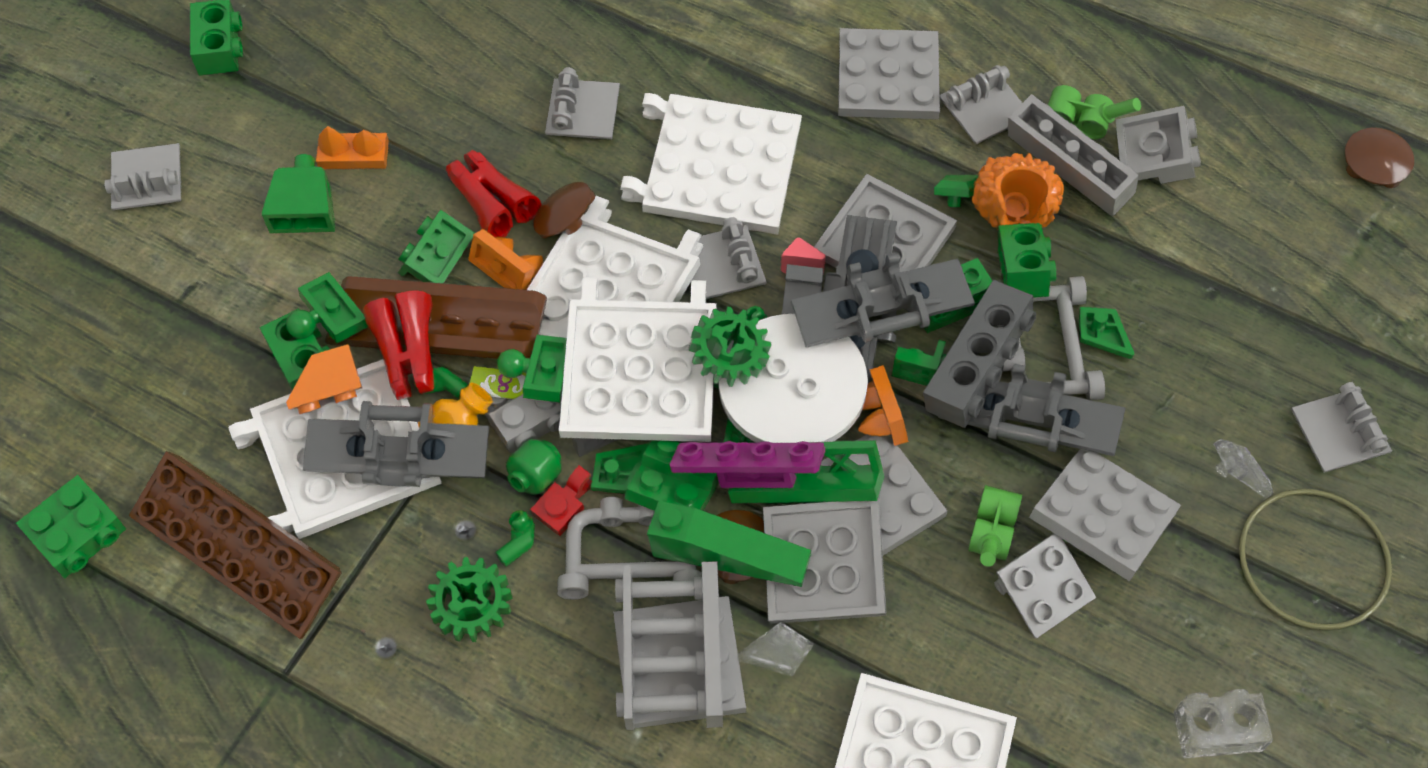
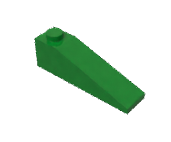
[647,501,811,587]

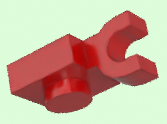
[530,465,592,536]

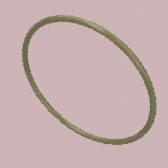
[1239,489,1392,630]

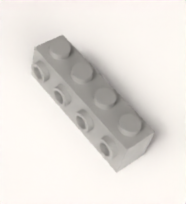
[1008,94,1139,217]

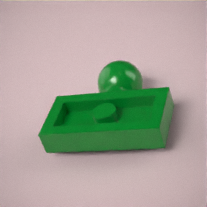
[286,272,368,344]
[497,334,567,403]

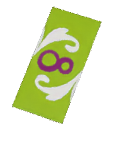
[469,366,526,399]

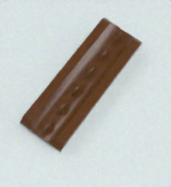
[325,276,547,359]
[129,451,342,639]

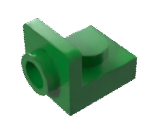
[891,340,946,386]

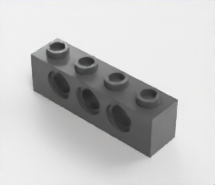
[923,280,1036,428]

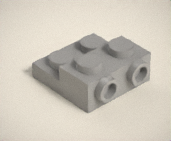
[1116,106,1201,184]
[484,394,562,454]

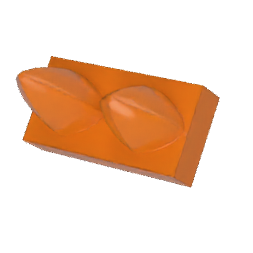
[316,126,389,169]
[468,229,543,290]
[858,365,909,446]

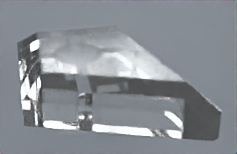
[1214,439,1273,498]
[738,622,814,676]

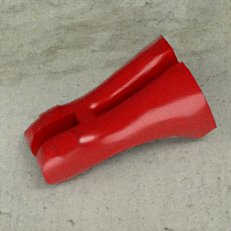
[446,150,542,237]
[363,291,434,400]

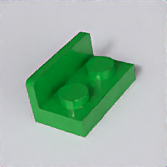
[397,209,475,283]

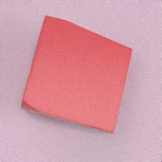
[781,237,826,275]

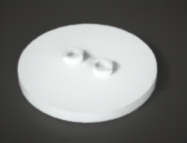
[719,314,868,443]

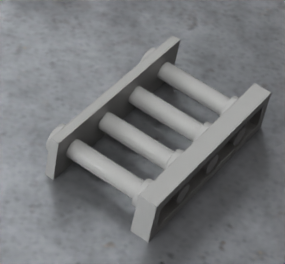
[615,562,723,730]

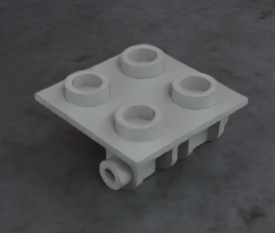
[940,65,1022,144]
[545,67,620,140]
[105,143,181,210]
[680,217,767,299]
[1291,382,1392,473]
[994,533,1096,639]

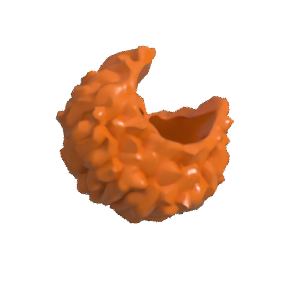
[972,153,1064,230]

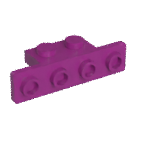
[670,441,825,488]

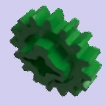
[689,307,772,387]
[426,557,513,642]

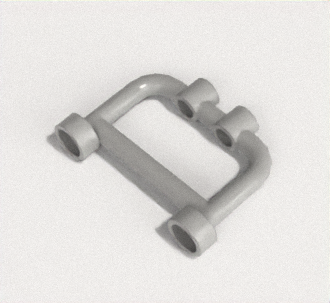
[995,276,1105,400]
[557,497,702,599]

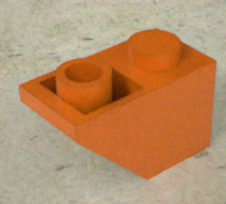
[286,344,363,414]

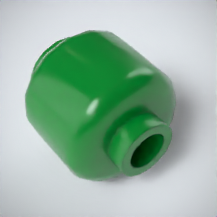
[506,439,562,495]

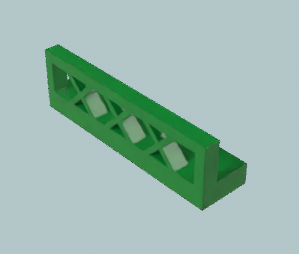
[728,440,885,503]

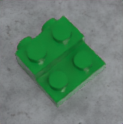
[625,440,719,511]
[16,475,126,579]

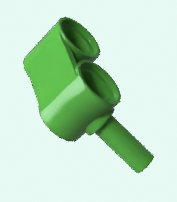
[1048,85,1141,140]
[968,485,1022,566]

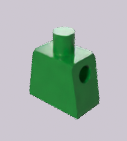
[262,154,336,233]

